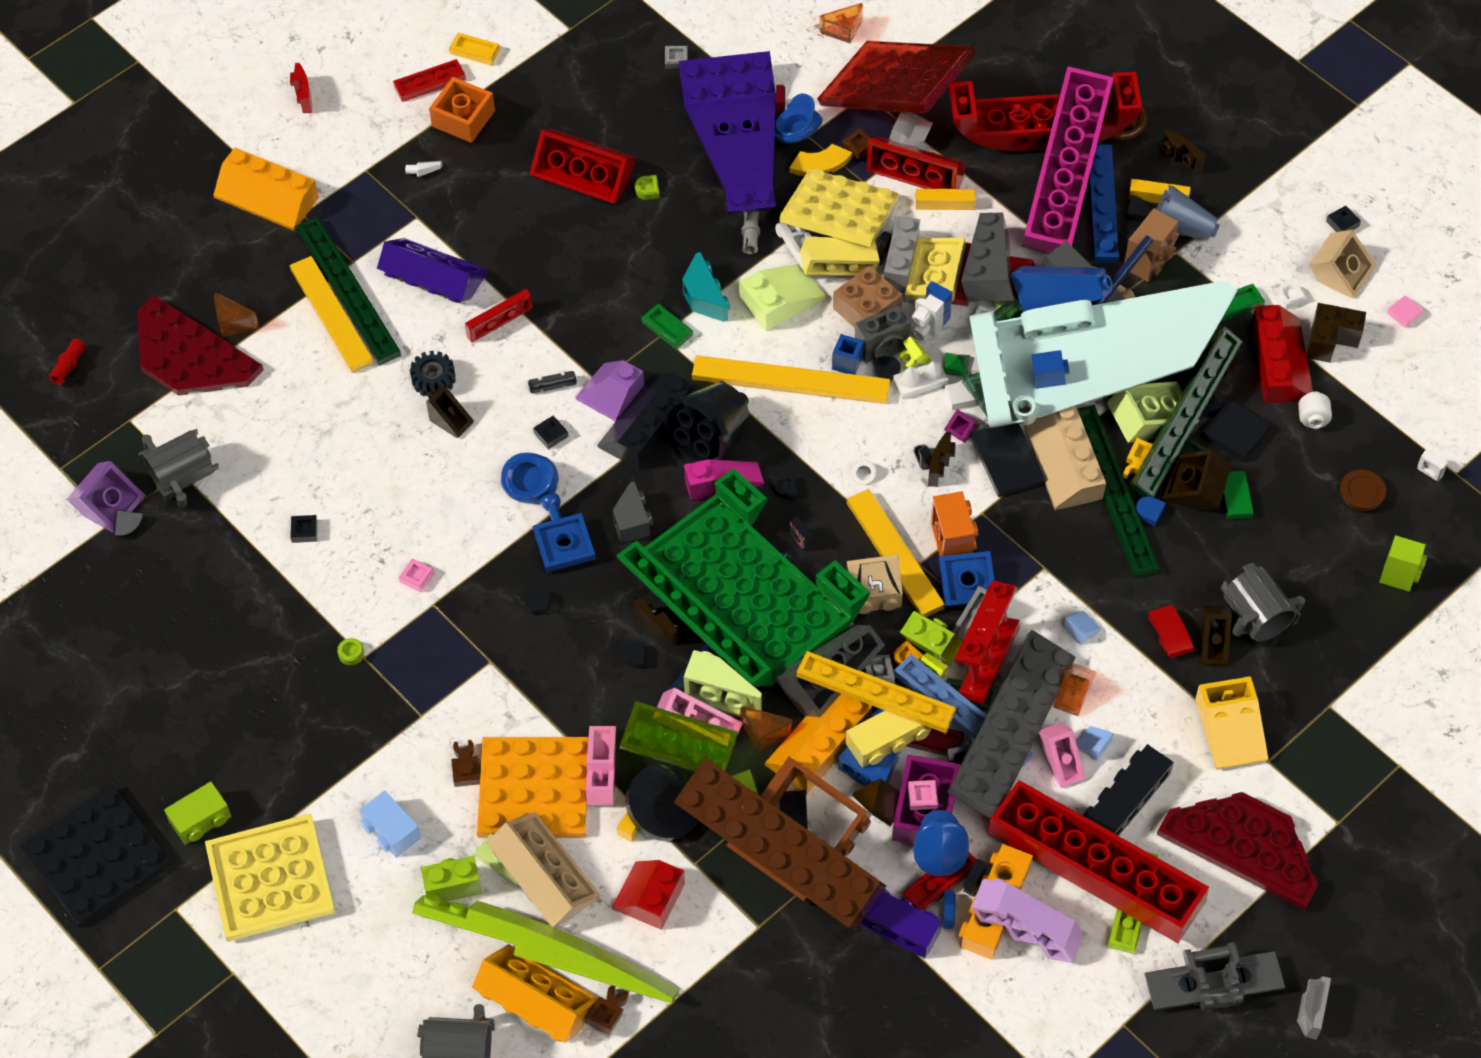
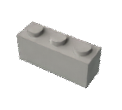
[884,216,921,293]

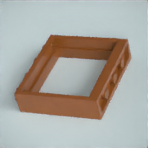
[726,756,872,904]

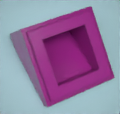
[944,409,981,443]

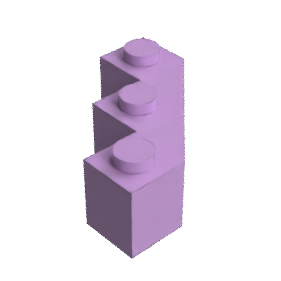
[972,879,1084,963]

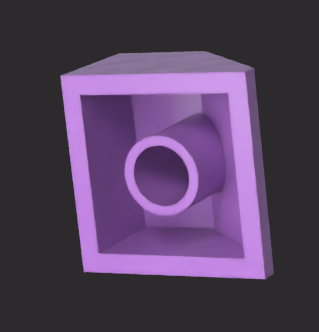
[66,461,146,532]

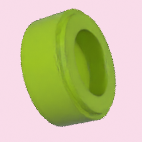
[337,638,365,665]

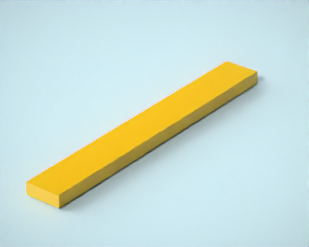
[692,355,890,404]

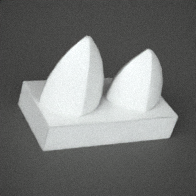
[893,361,948,400]

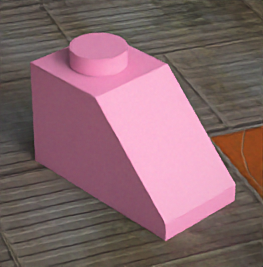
[1038,722,1086,788]

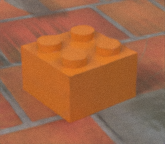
[429,77,495,143]
[930,491,978,556]

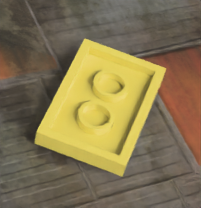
[905,238,966,301]

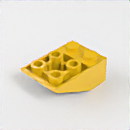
[1195,676,1268,770]

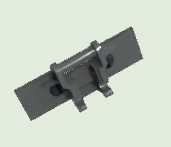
[1144,942,1285,1011]

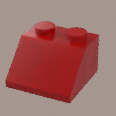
[612,860,685,930]

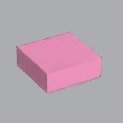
[1387,295,1423,328]
[399,558,435,592]
[908,780,938,810]

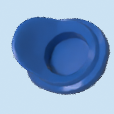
[774,93,822,144]
[501,452,559,503]
[913,810,969,876]

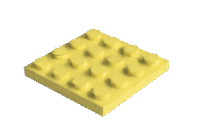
[780,169,899,248]
[205,813,335,942]

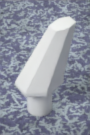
[405,161,442,177]

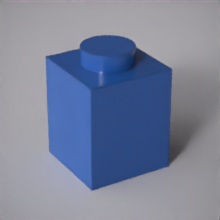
[832,334,864,375]
[1032,350,1070,389]

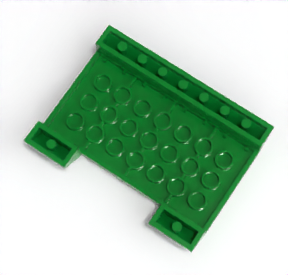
[617,468,870,687]

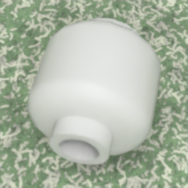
[1298,392,1332,429]

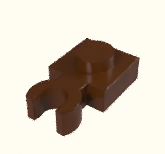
[451,740,480,787]
[585,985,629,1035]

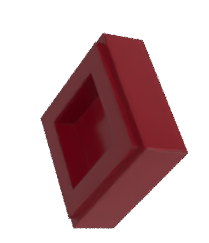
[776,85,785,118]

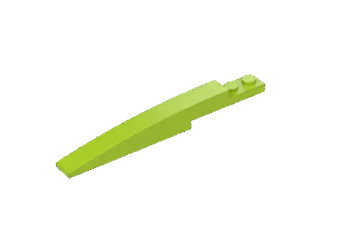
[412,894,679,1004]

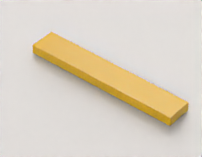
[290,256,373,373]
[847,489,945,617]
[796,651,956,734]

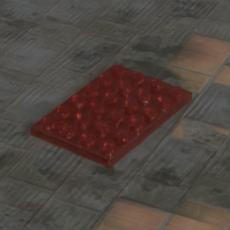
[817,41,976,114]

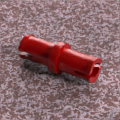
[49,339,86,385]

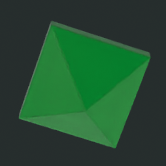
[943,352,970,377]

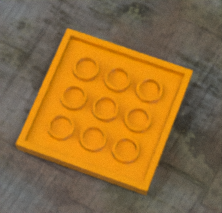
[477,737,589,838]

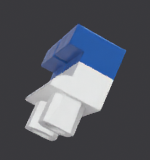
[911,281,952,341]

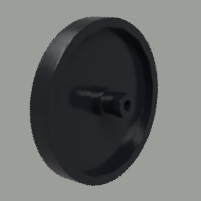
[626,763,699,841]

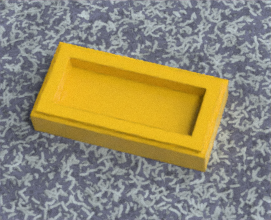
[449,33,501,66]

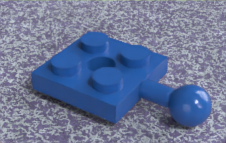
[533,491,596,573]
[938,551,995,609]

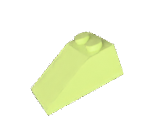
[739,264,826,331]
[1107,382,1199,443]
[684,650,762,723]

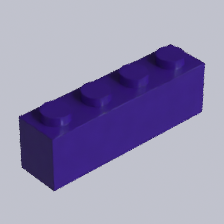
[860,889,942,959]

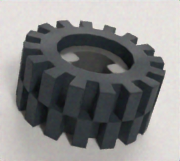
[410,350,456,398]

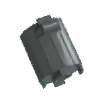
[138,428,219,507]
[1221,563,1305,642]
[417,1004,495,1058]

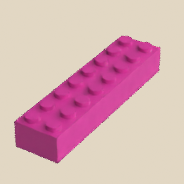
[1022,66,1114,254]

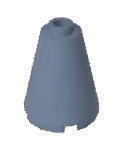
[1156,185,1220,240]

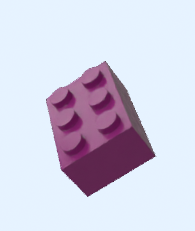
[892,754,961,844]

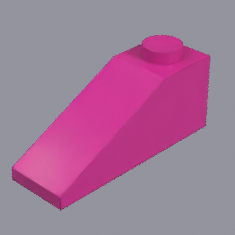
[684,459,764,501]

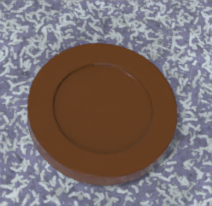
[1339,470,1386,511]

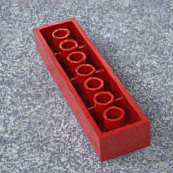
[988,780,1209,944]

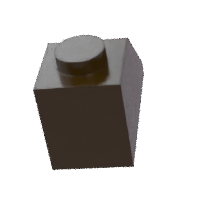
[1200,605,1232,665]

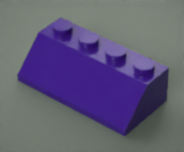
[377,238,488,303]

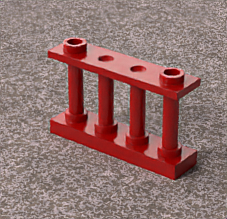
[955,580,1020,704]

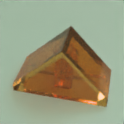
[819,3,863,44]
[213,293,259,337]
[1054,663,1097,716]
[740,706,792,752]

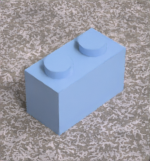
[360,790,421,857]

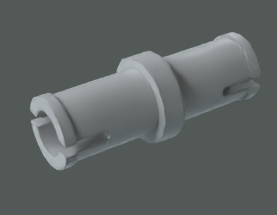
[741,211,760,255]

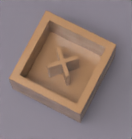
[1125,208,1179,282]
[833,266,902,328]

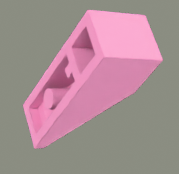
[654,688,743,747]

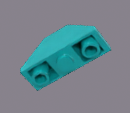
[682,252,730,322]

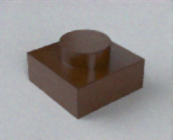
[843,128,871,160]

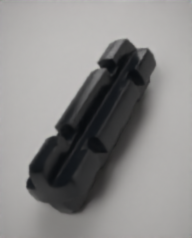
[528,371,577,393]

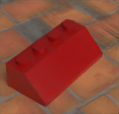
[529,128,636,204]
[866,136,965,189]
[1251,305,1313,403]

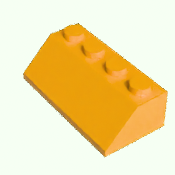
[214,147,319,231]
[765,694,873,795]
[472,944,598,1043]

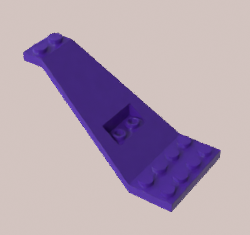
[679,51,776,214]

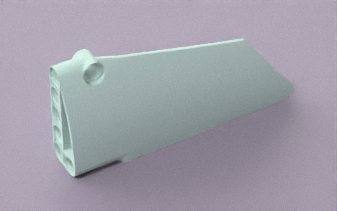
[969,281,1237,428]

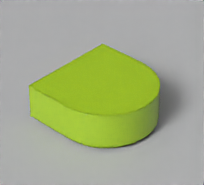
[635,175,660,200]

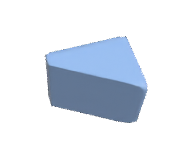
[1064,611,1101,644]
[1076,726,1114,760]

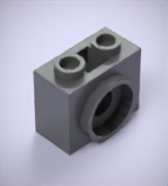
[855,305,910,364]

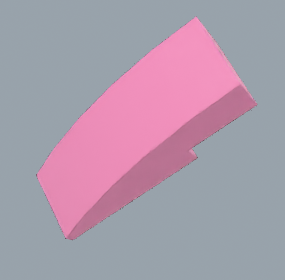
[586,726,616,805]

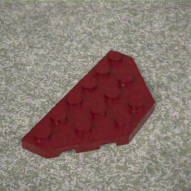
[137,295,264,396]
[1157,792,1318,911]

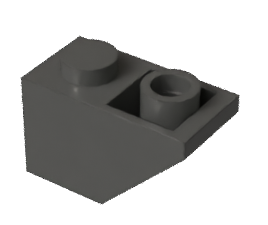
[613,481,653,544]

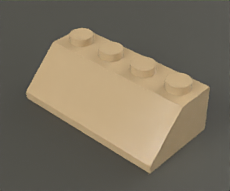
[1025,406,1106,510]
[486,812,601,927]

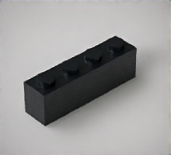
[1083,744,1174,836]

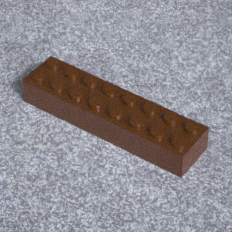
[674,758,887,931]

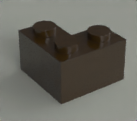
[1306,302,1366,363]

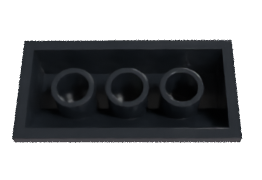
[598,372,693,470]

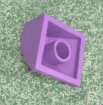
[576,360,644,422]

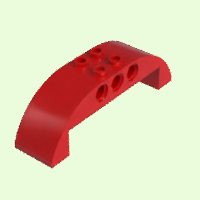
[949,72,1142,151]

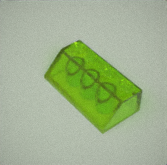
[620,701,738,772]

